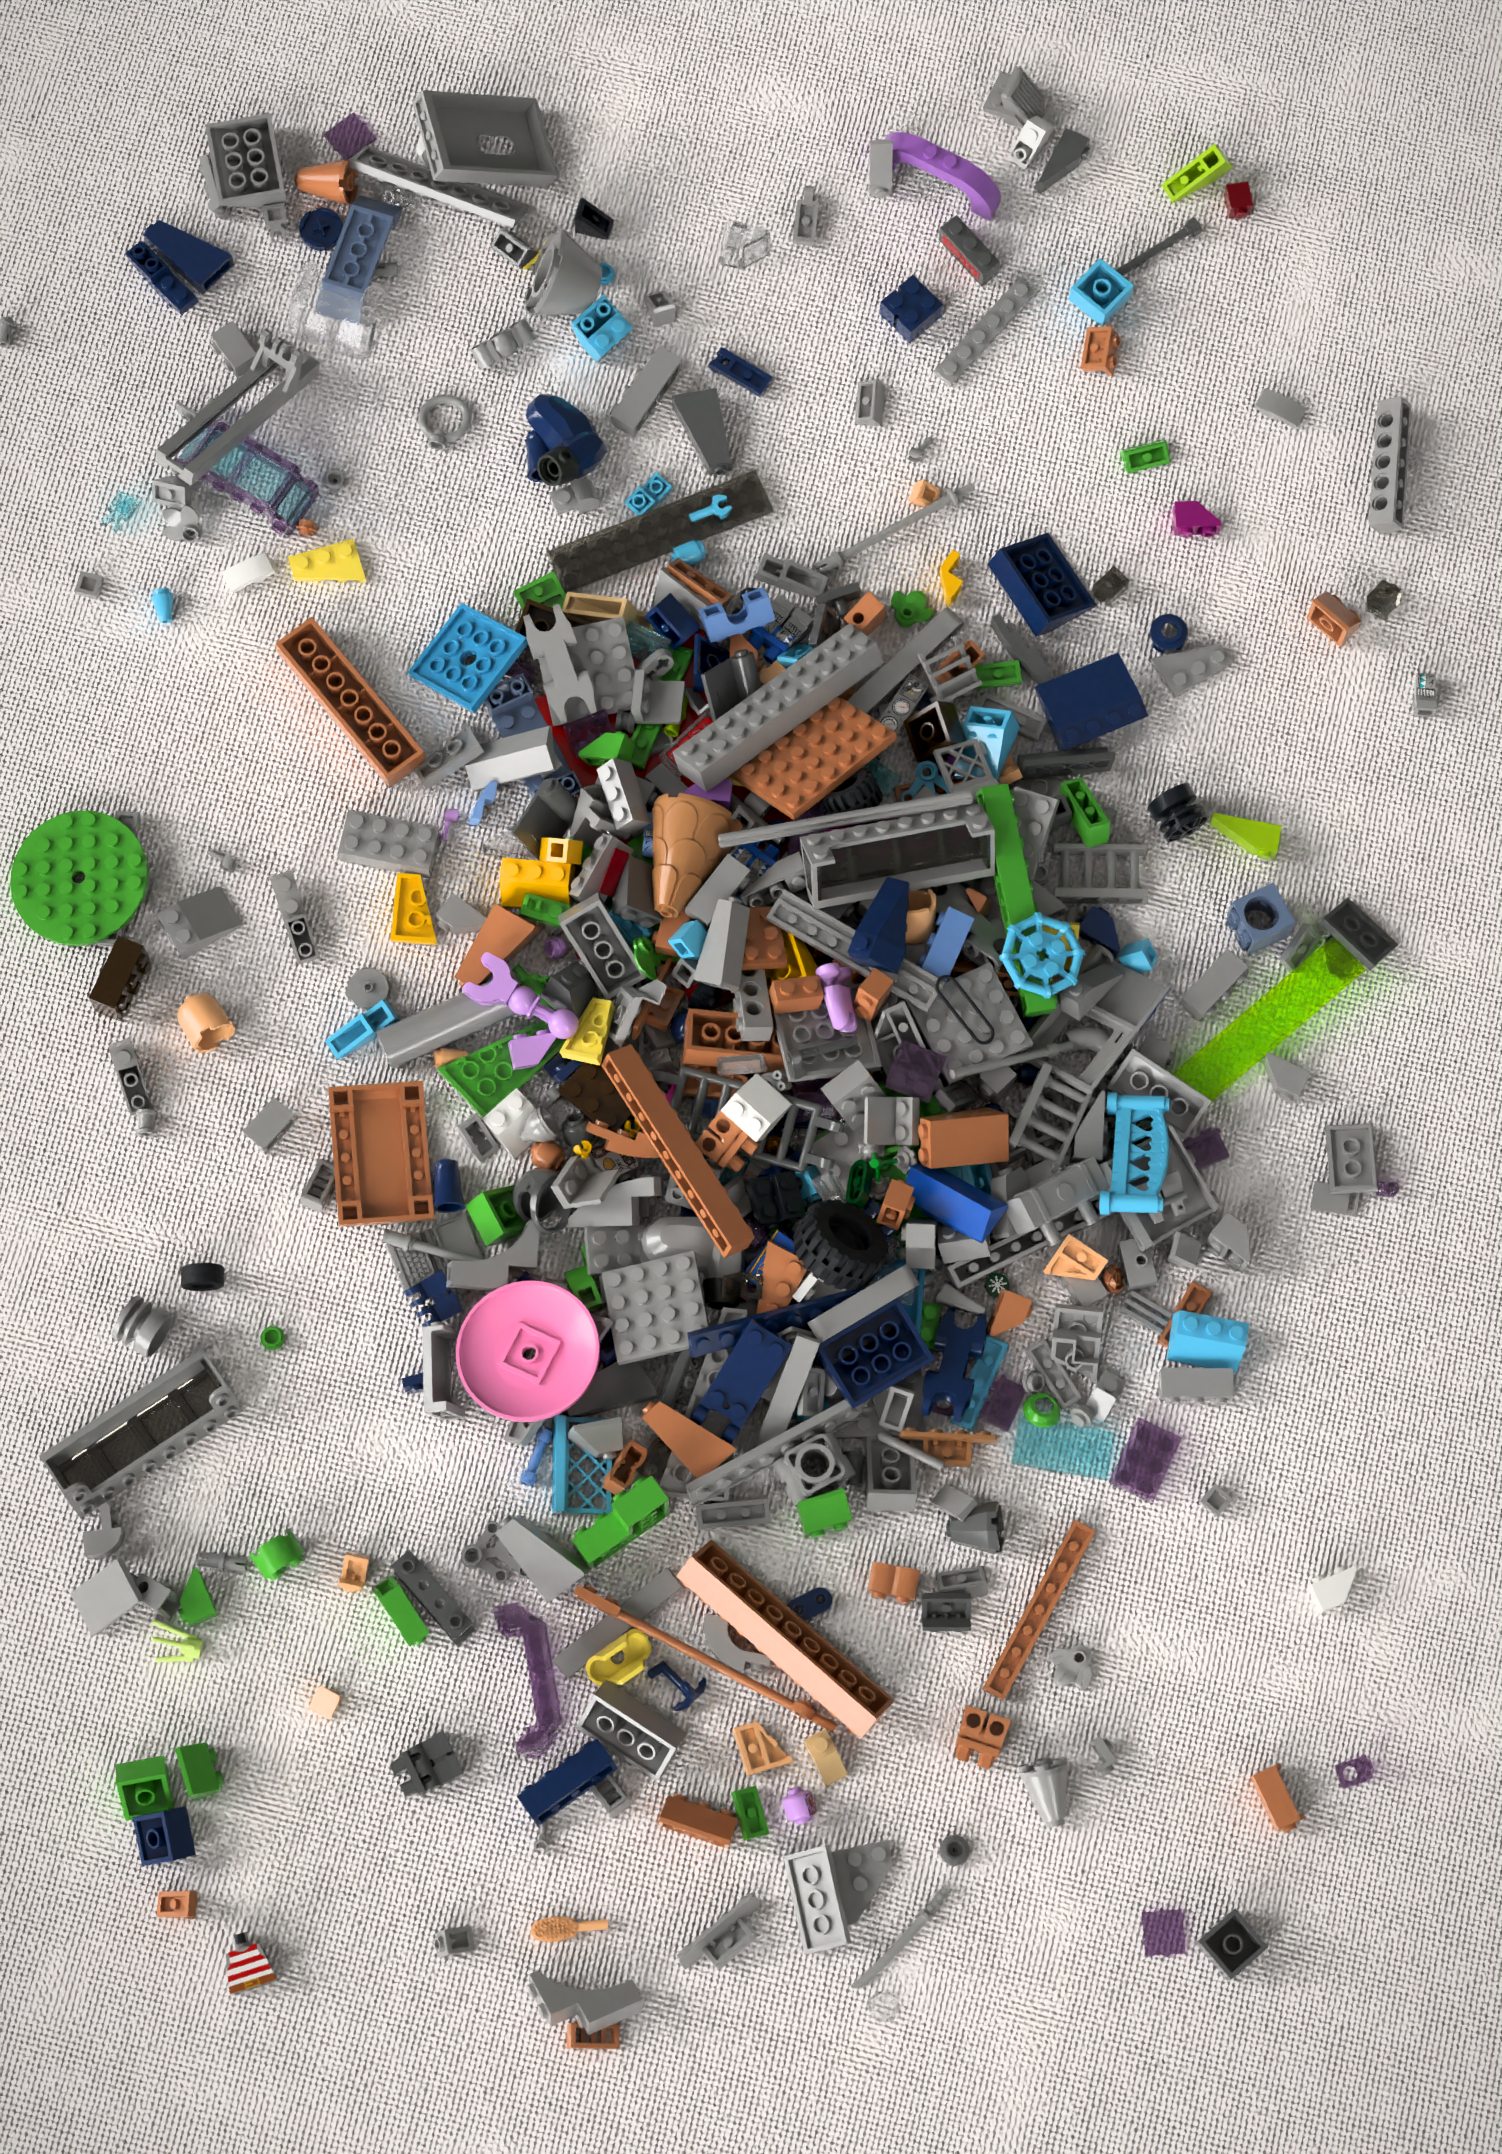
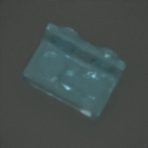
[626,620,671,662]

